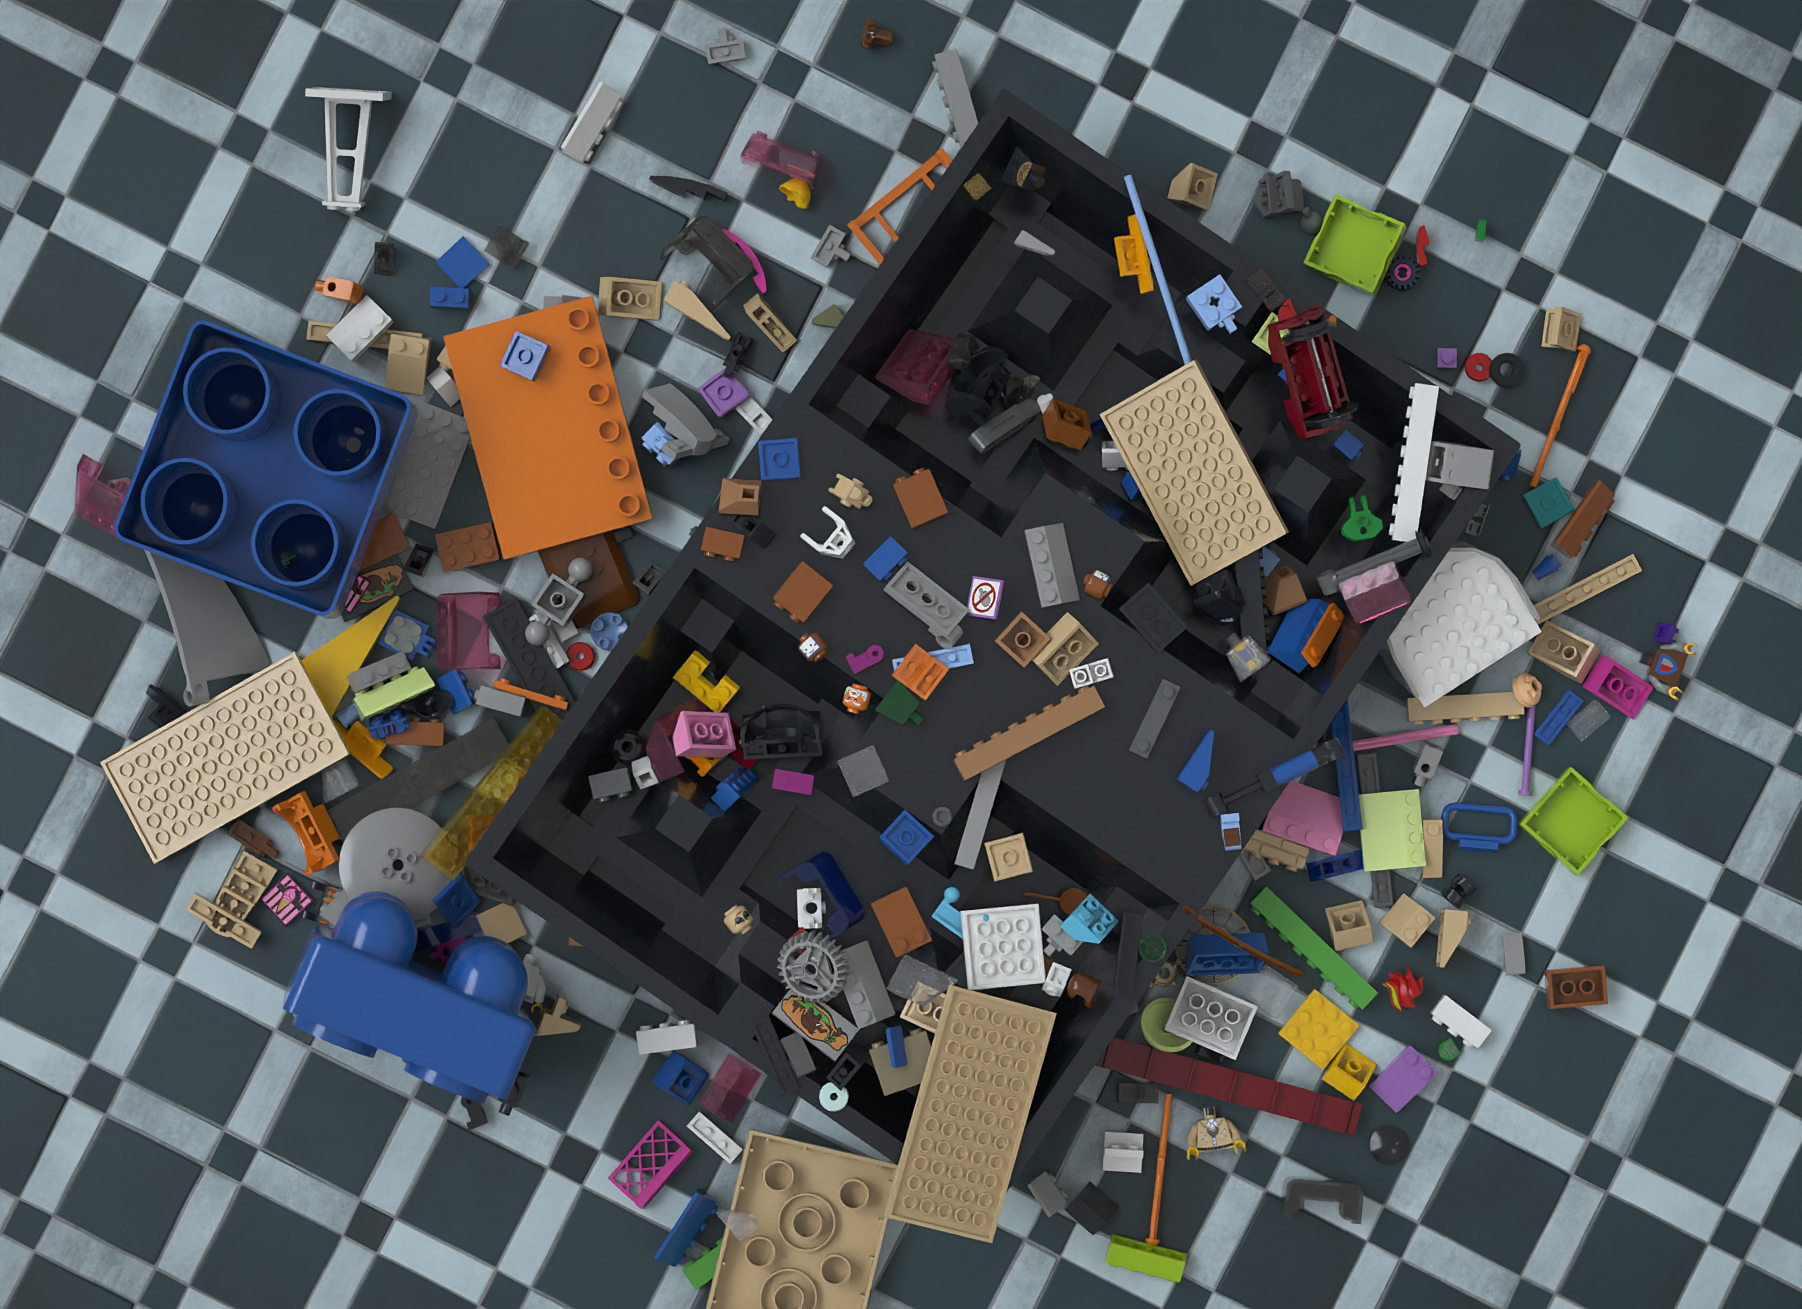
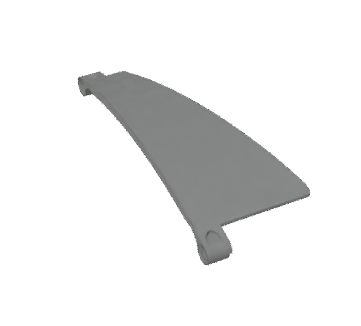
[107,478,270,706]

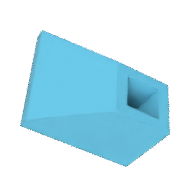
[1060,894,1118,944]

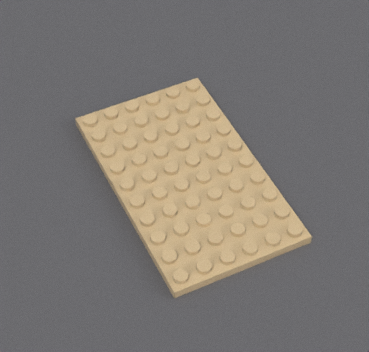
[1100,359,1289,586]

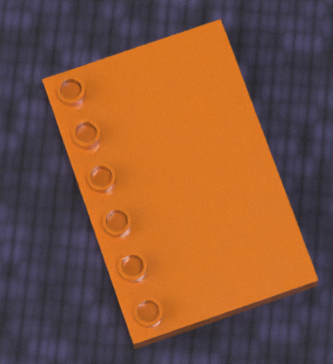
[443,296,654,560]

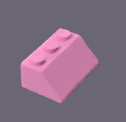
[673,711,736,758]

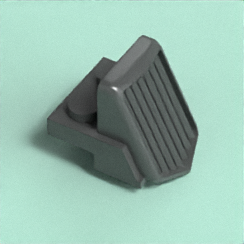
[1252,171,1304,218]

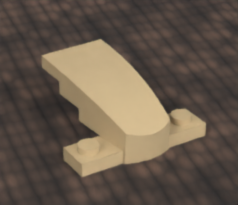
[185,850,278,949]

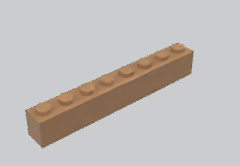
[953,685,1105,781]

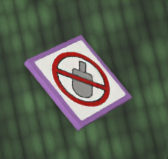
[966,576,1004,620]

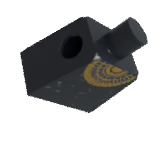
[1001,147,1045,192]

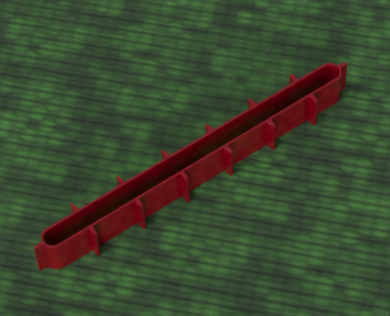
[1095,1037,1362,1135]

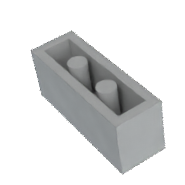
[347,651,411,694]

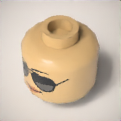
[724,905,753,934]

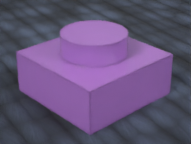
[1437,348,1457,368]

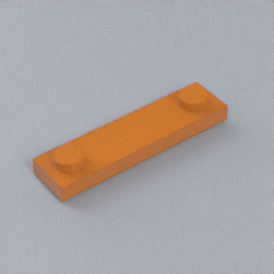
[1301,603,1345,668]
[493,678,569,710]

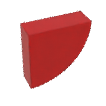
[1278,299,1297,321]

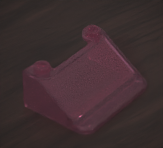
[740,131,824,189]
[74,454,131,540]
[436,591,501,670]

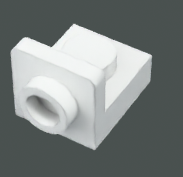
[1042,962,1072,997]

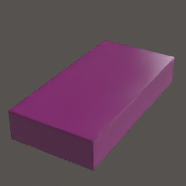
[772,769,814,795]

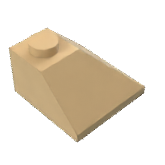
[1167,163,1218,211]

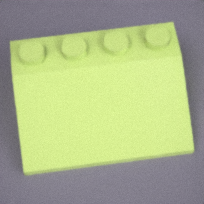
[1359,789,1426,872]

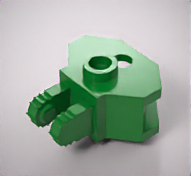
[1341,495,1383,541]

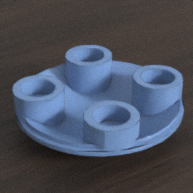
[591,613,628,651]

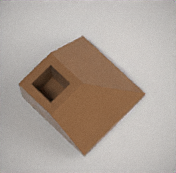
[719,478,762,515]
[1261,564,1307,615]

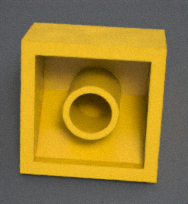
[1322,1043,1377,1101]

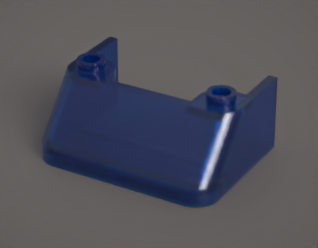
[776,852,865,940]

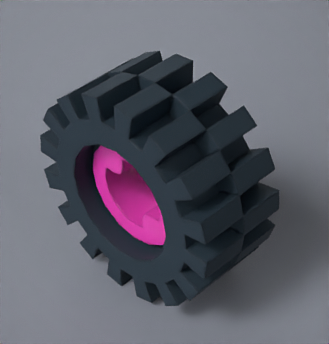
[1385,255,1420,291]

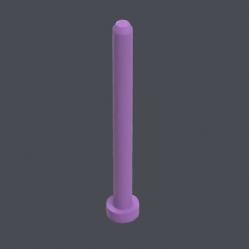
[1518,705,1536,796]

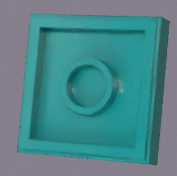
[1522,477,1575,529]

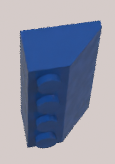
[1267,599,1329,673]
[1185,932,1269,976]

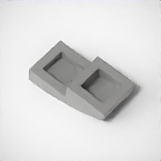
[1502,933,1526,976]

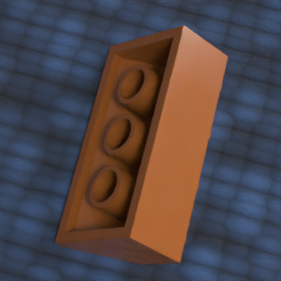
[1550,480,1615,558]

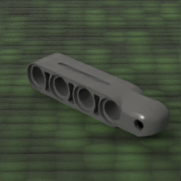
[968,398,1040,454]

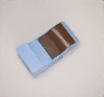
[1220,813,1241,851]

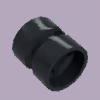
[1440,873,1477,909]

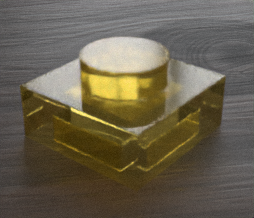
[963,173,991,201]

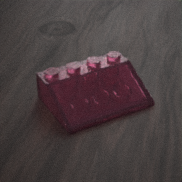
[876,329,963,405]

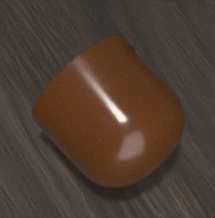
[1067,972,1101,1009]

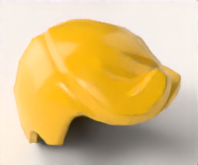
[779,177,811,209]

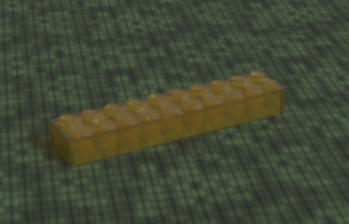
[420,706,562,881]

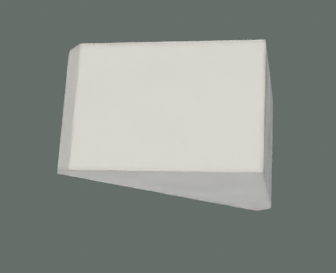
[426,367,460,407]

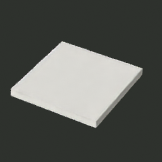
[960,904,1046,990]

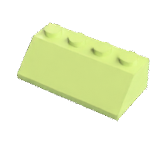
[352,666,435,721]

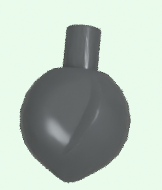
[1300,207,1323,234]

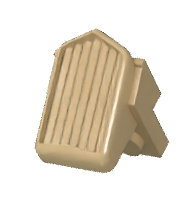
[534,992,581,1036]

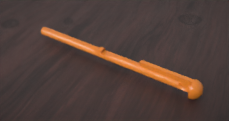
[1529,344,1591,488]
[1145,1094,1172,1246]

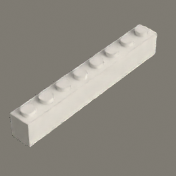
[1389,383,1439,542]

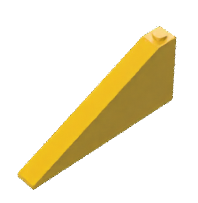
[301,595,401,719]

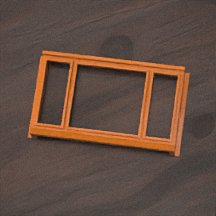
[847,148,953,265]

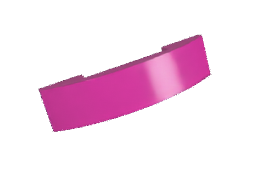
[720,229,767,295]

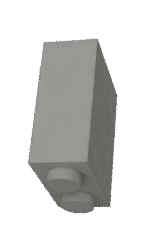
[474,686,528,717]

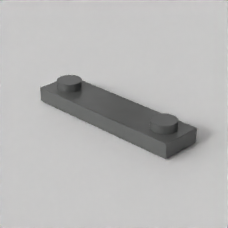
[1129,679,1181,759]

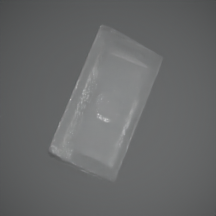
[1567,700,1610,742]

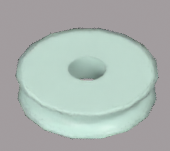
[819,1082,849,1112]

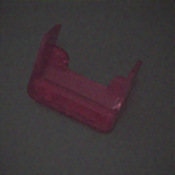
[646,696,710,781]

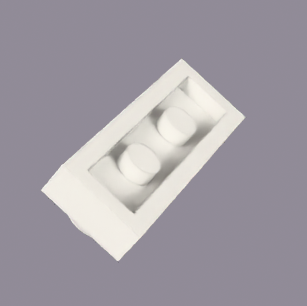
[528,612,569,669]
[687,1111,743,1164]

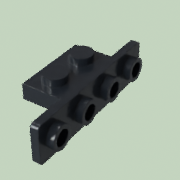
[146,684,188,728]

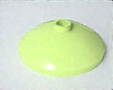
[1140,998,1192,1052]

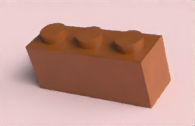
[385,718,446,746]

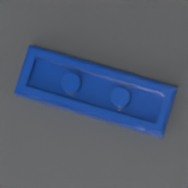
[1533,689,1584,746]

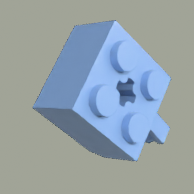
[1186,274,1242,334]
[642,422,680,467]

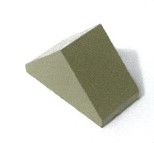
[812,304,844,329]

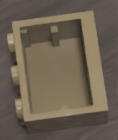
[869,1027,931,1096]

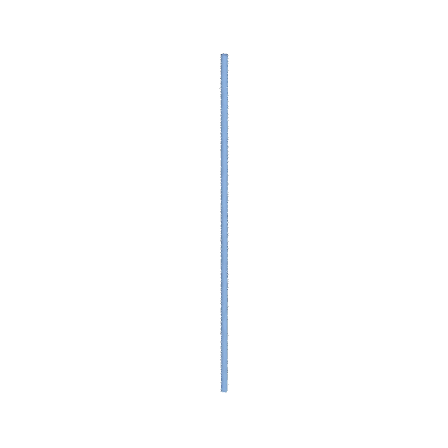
[1124,175,1192,365]

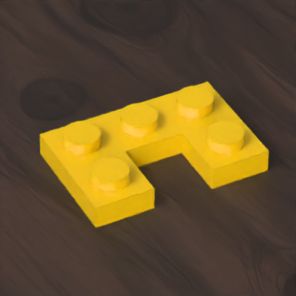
[673,650,740,713]

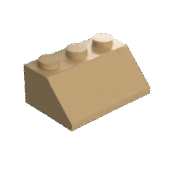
[1031,612,1099,686]

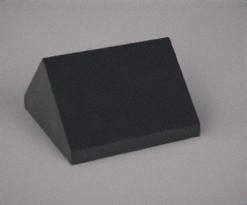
[1064,1181,1118,1235]

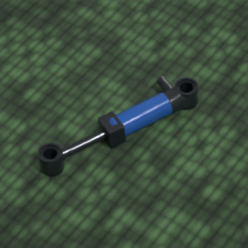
[1204,737,1346,818]

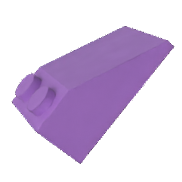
[1369,1045,1438,1113]

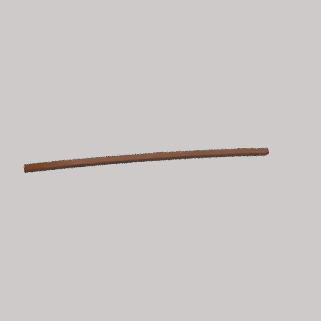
[1183,906,1304,978]

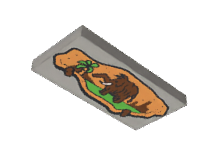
[772,989,859,1061]

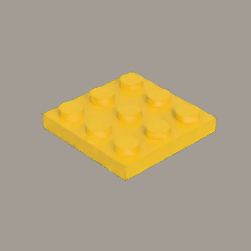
[1278,989,1359,1070]

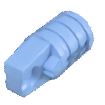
[336,703,360,728]

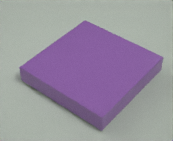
[697,368,751,419]

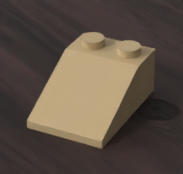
[598,277,662,320]
[385,332,432,395]
[1528,620,1601,684]
[1436,909,1471,967]
[900,981,946,1034]

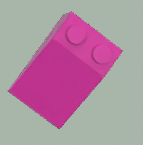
[1582,654,1654,720]

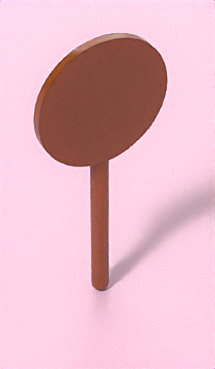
[1023,888,1087,915]

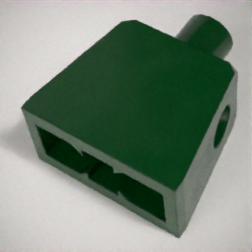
[875,680,924,726]

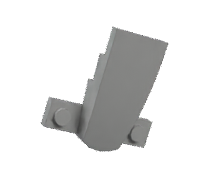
[642,383,730,460]

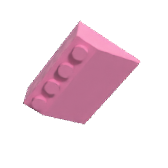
[1261,781,1343,856]

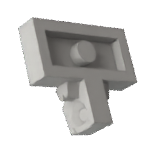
[705,27,746,65]
[811,225,851,268]
[1042,914,1084,956]

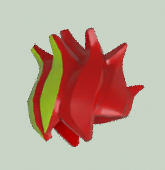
[1383,967,1424,1012]

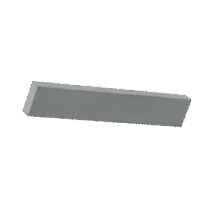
[955,760,1006,870]

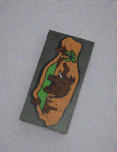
[341,555,414,622]

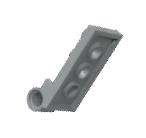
[884,561,969,649]

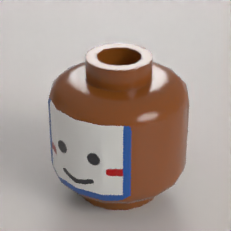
[1083,570,1113,599]
[798,632,827,662]

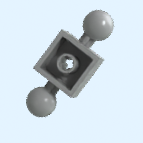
[525,558,593,646]

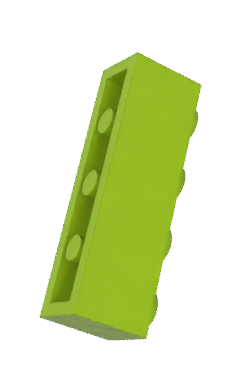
[1105,1234,1187,1282]

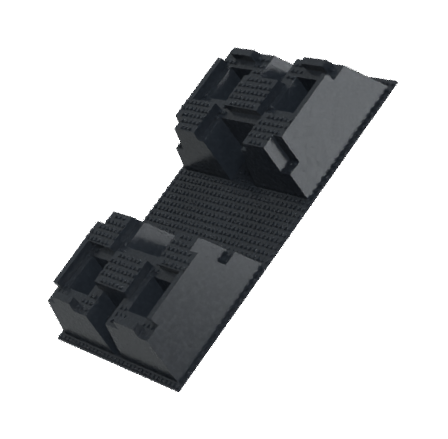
[465,89,1521,1193]

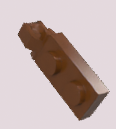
[227,818,280,859]

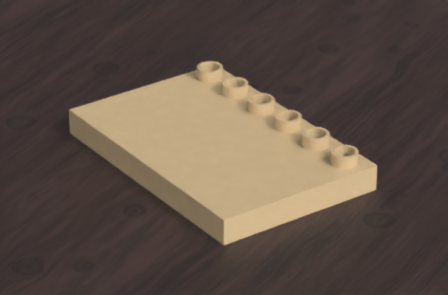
[705,1128,898,1309]

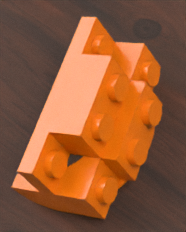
[272,791,340,877]

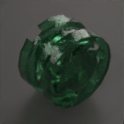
[1138,935,1167,963]

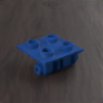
[368,707,410,739]

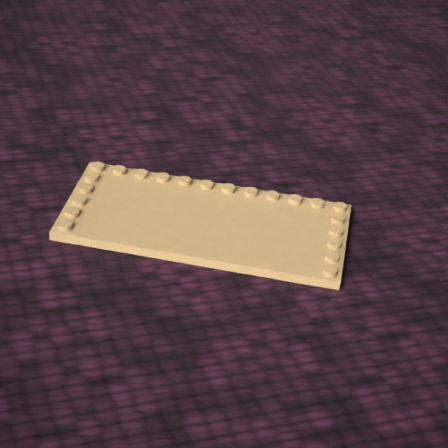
[100,652,351,864]
[884,985,1057,1243]

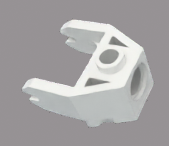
[800,506,856,559]
[797,888,826,929]

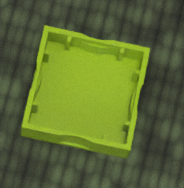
[1303,194,1407,297]
[1518,767,1629,875]

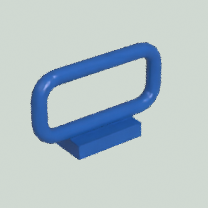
[1441,802,1518,853]

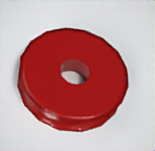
[1465,353,1492,382]
[566,642,595,671]

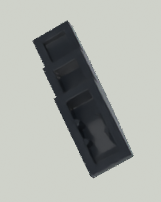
[649,176,728,202]

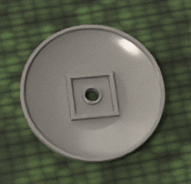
[339,808,455,921]

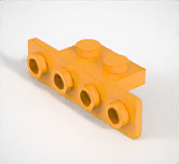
[1114,214,1154,294]
[334,720,393,780]

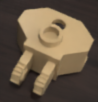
[828,474,872,509]

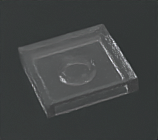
[837,745,889,797]

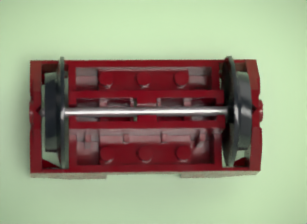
[1267,306,1359,438]

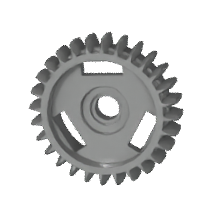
[777,931,850,1004]

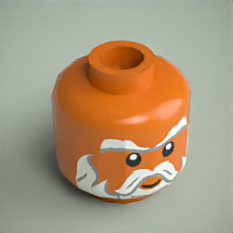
[843,683,871,714]

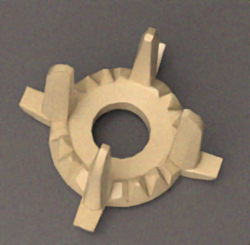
[1149,960,1180,990]

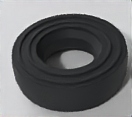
[1489,353,1524,387]

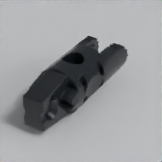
[723,332,754,379]

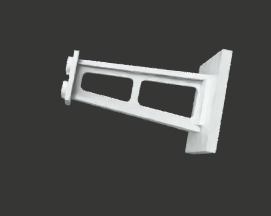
[305,87,392,211]

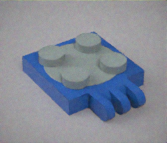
[378,610,437,661]

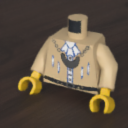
[1187,1107,1246,1160]

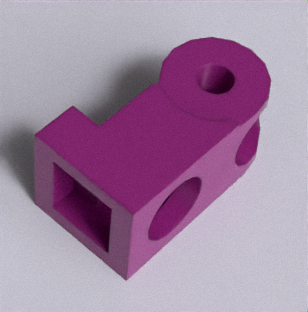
[845,645,884,675]

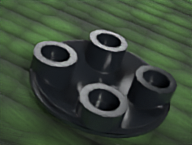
[1369,1126,1408,1164]

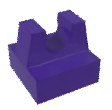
[1654,622,1679,644]

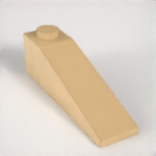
[663,280,731,342]

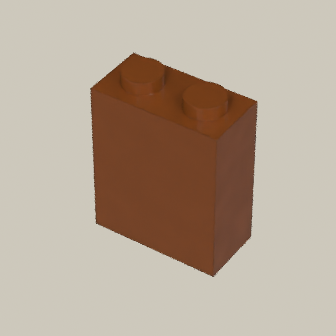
[893,468,948,529]
[773,561,833,623]

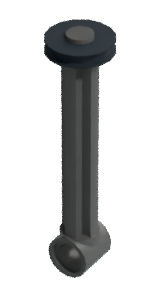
[1316,529,1432,595]

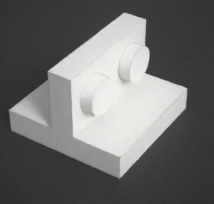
[1102,1131,1144,1173]

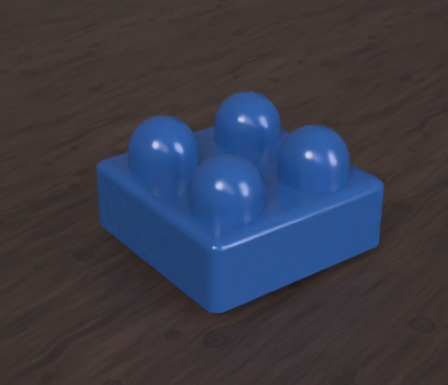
[114,320,418,619]
[283,891,536,1103]

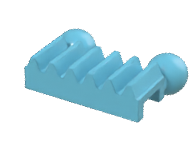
[931,887,989,939]

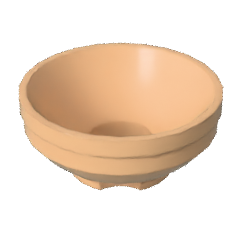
[1512,673,1542,708]

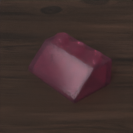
[1339,560,1411,624]
[698,1054,761,1123]

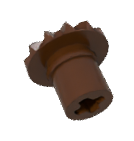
[860,19,892,50]

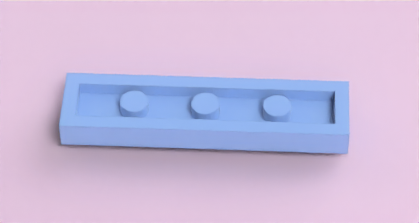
[892,644,974,671]

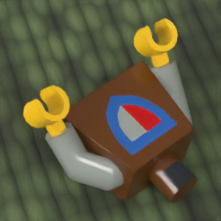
[1639,642,1698,701]

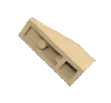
[743,293,797,352]
[1422,820,1443,878]

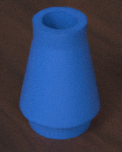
[1532,554,1561,580]

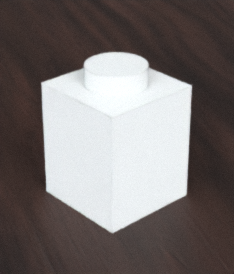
[632,755,659,789]

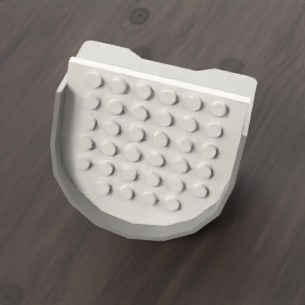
[1379,541,1542,708]

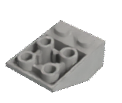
[1425,441,1494,489]

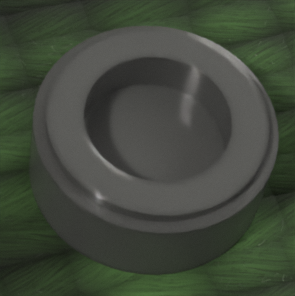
[932,807,952,827]

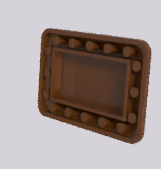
[538,531,639,629]

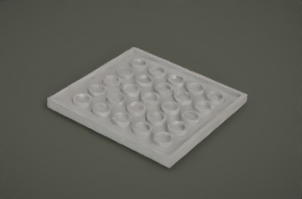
[345,382,471,529]

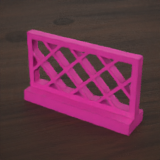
[608,1120,694,1210]

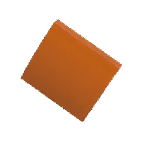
[892,644,949,701]

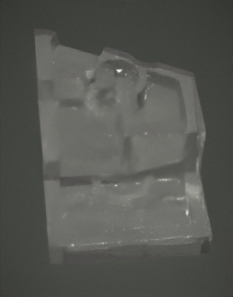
[886,954,958,1007]

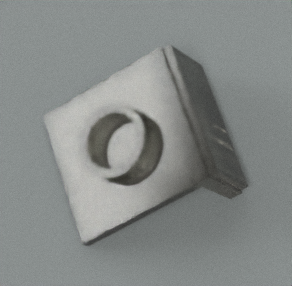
[484,225,530,269]

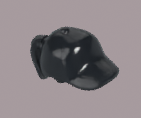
[399,690,454,720]

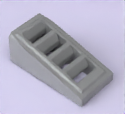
[1014,230,1055,257]

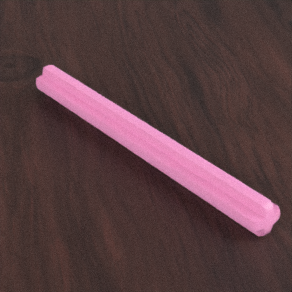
[1353,724,1459,751]

